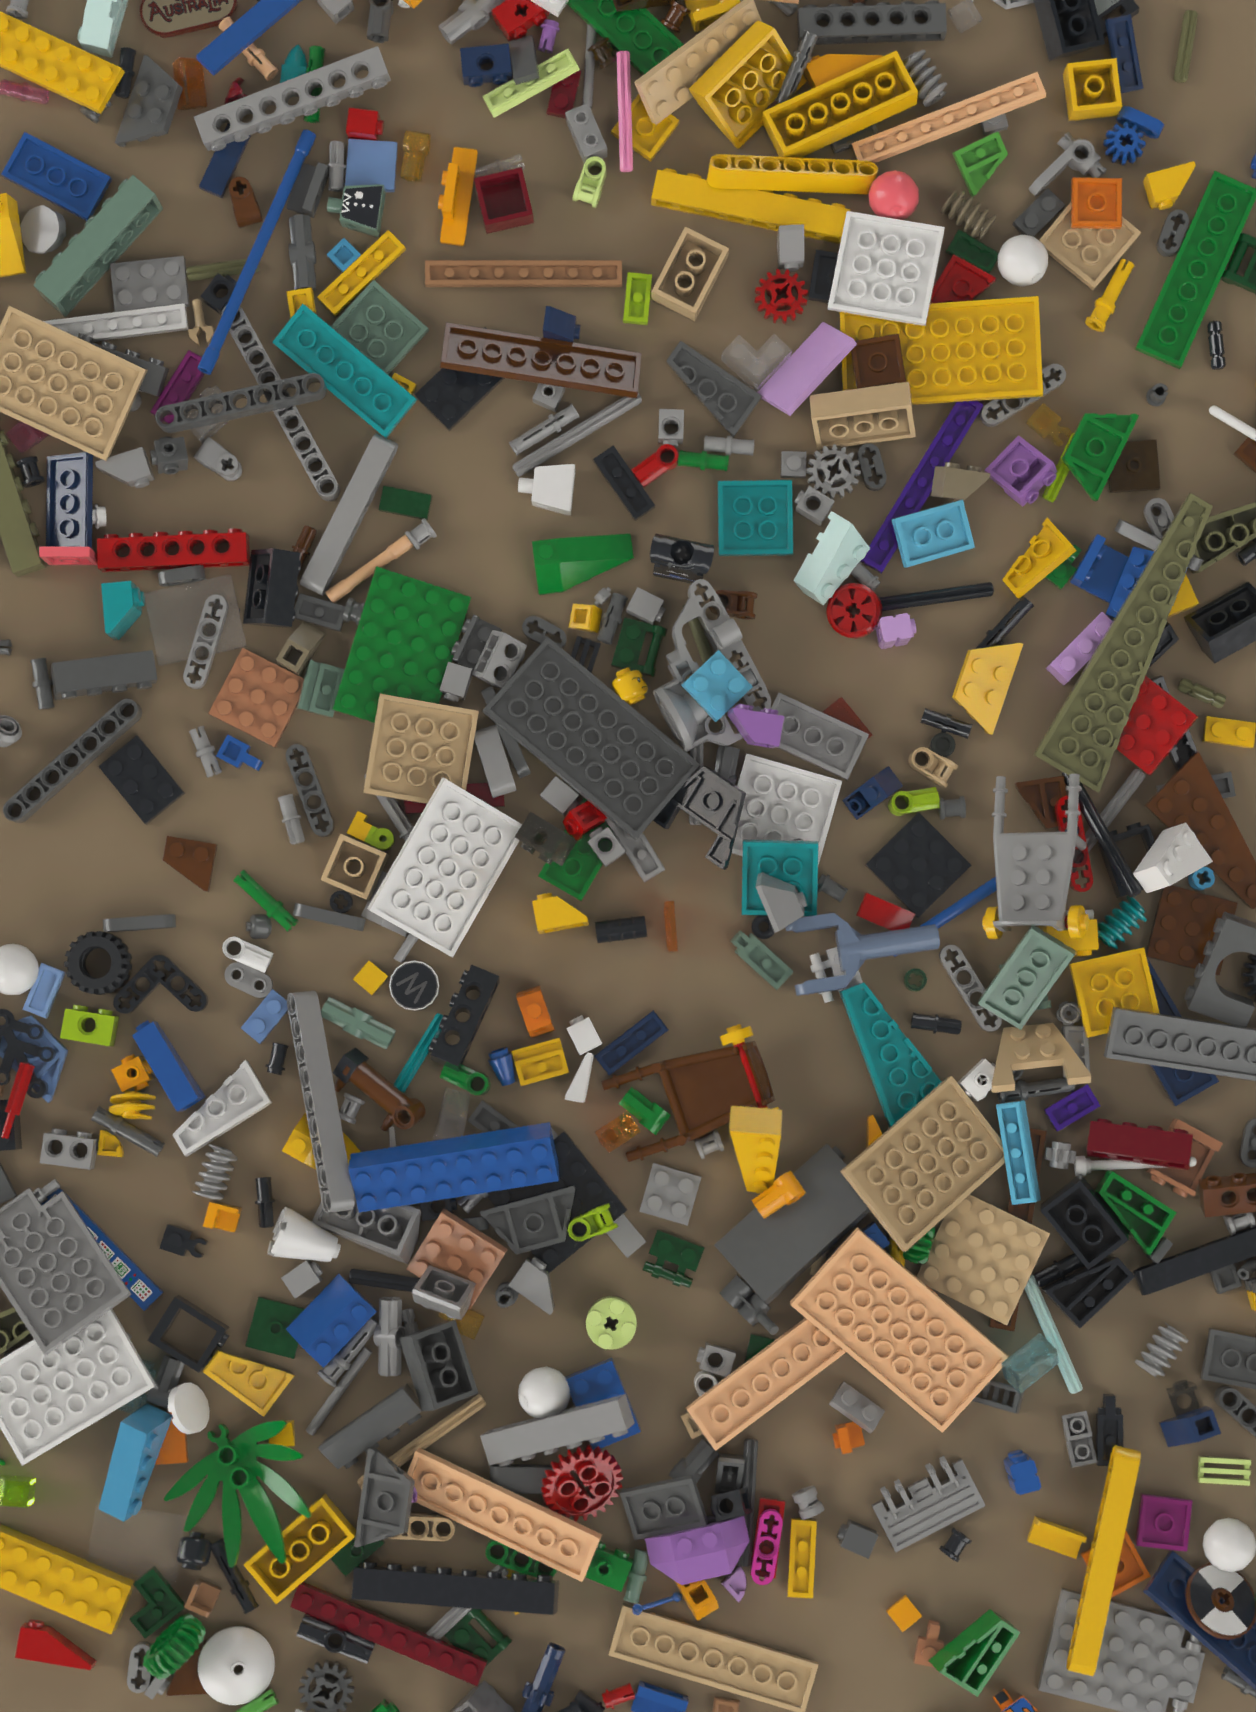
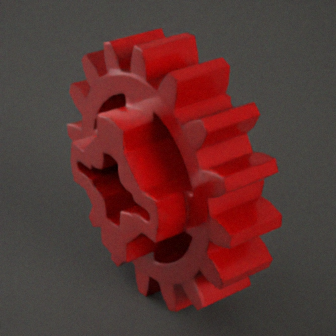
[754,269,808,324]

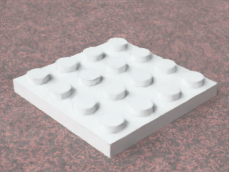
[828,211,945,326]
[732,753,842,865]

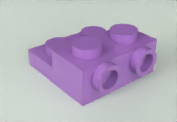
[984,435,1057,507]

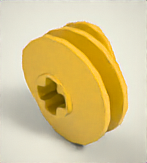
[109,1091,156,1120]

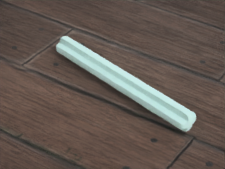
[1025,1274,1083,1394]

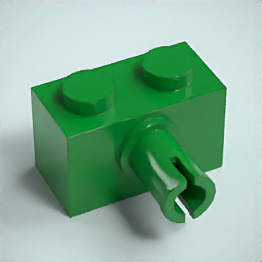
[585,1541,633,1592]

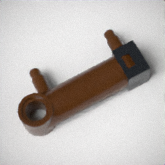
[332,1048,426,1132]

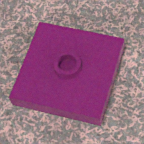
[1135,1493,1193,1552]

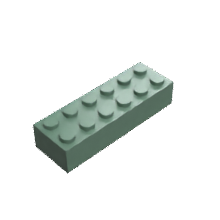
[33,175,163,317]

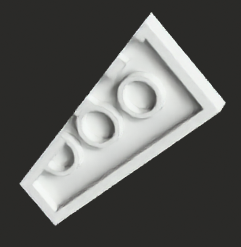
[172,1060,272,1157]

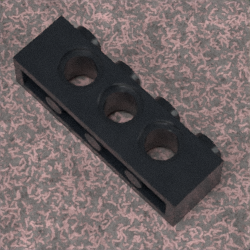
[428,965,500,1072]

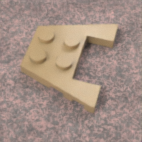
[991,1023,1091,1093]

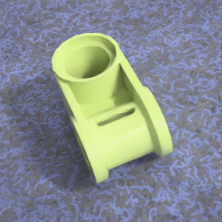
[572,156,606,208]

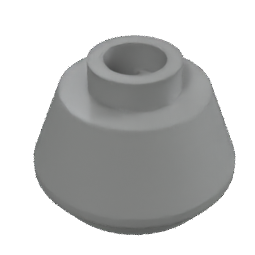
[0,715,22,747]

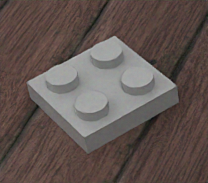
[639,1163,701,1226]

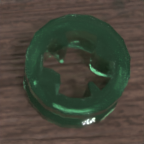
[904,968,927,992]

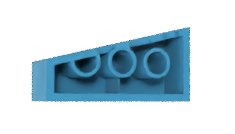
[99,1403,173,1522]

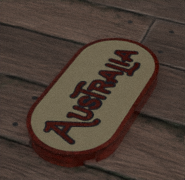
[140,0,237,38]

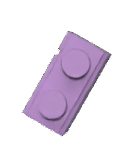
[876,613,916,649]

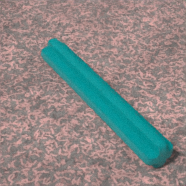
[393,1013,444,1093]

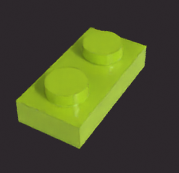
[623,272,652,325]

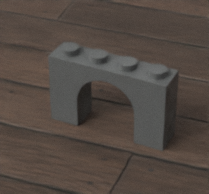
[1184,912,1256,1027]

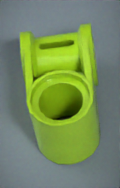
[568,1203,618,1241]

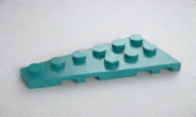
[839,982,942,1128]

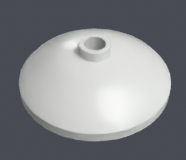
[198,1626,275,1705]

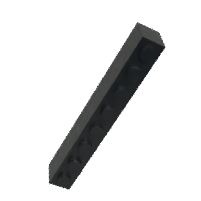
[352,1561,559,1615]

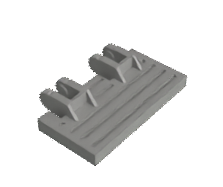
[872,1456,986,1552]

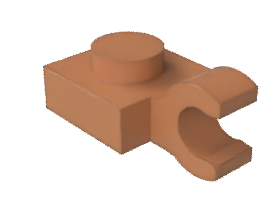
[914,1620,944,1667]

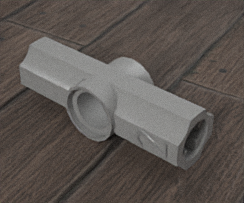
[438,0,505,45]
[373,1296,407,1377]

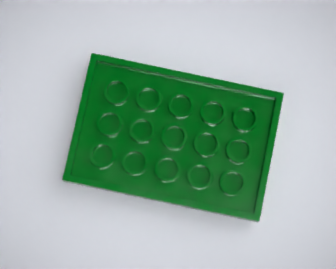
[332,566,471,723]

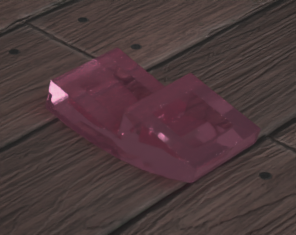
[6,421,49,453]

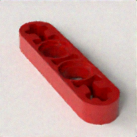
[1055,796,1093,892]

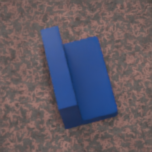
[631,1681,688,1712]

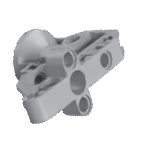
[653,579,771,752]

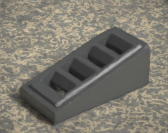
[972,1379,1025,1414]

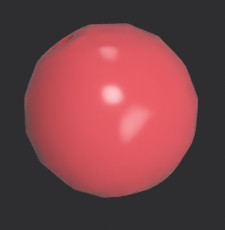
[868,171,919,220]

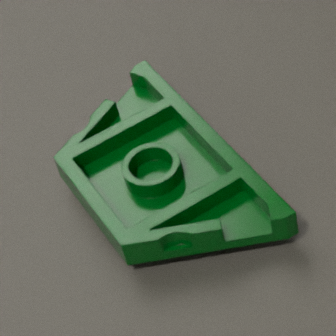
[1062,413,1139,502]

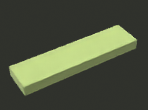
[482,49,580,118]

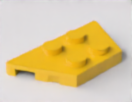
[952,642,1023,735]

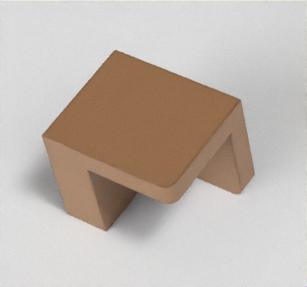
[184,1578,222,1617]

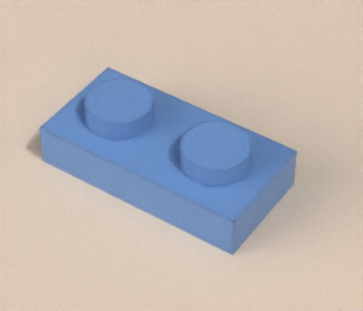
[241,989,288,1044]

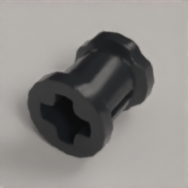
[16,456,45,488]
[939,1528,972,1562]

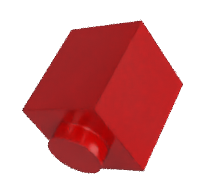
[346,107,384,141]

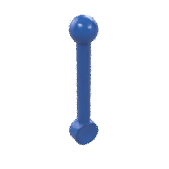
[632,1592,682,1615]

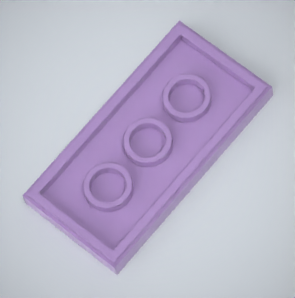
[757,322,857,416]

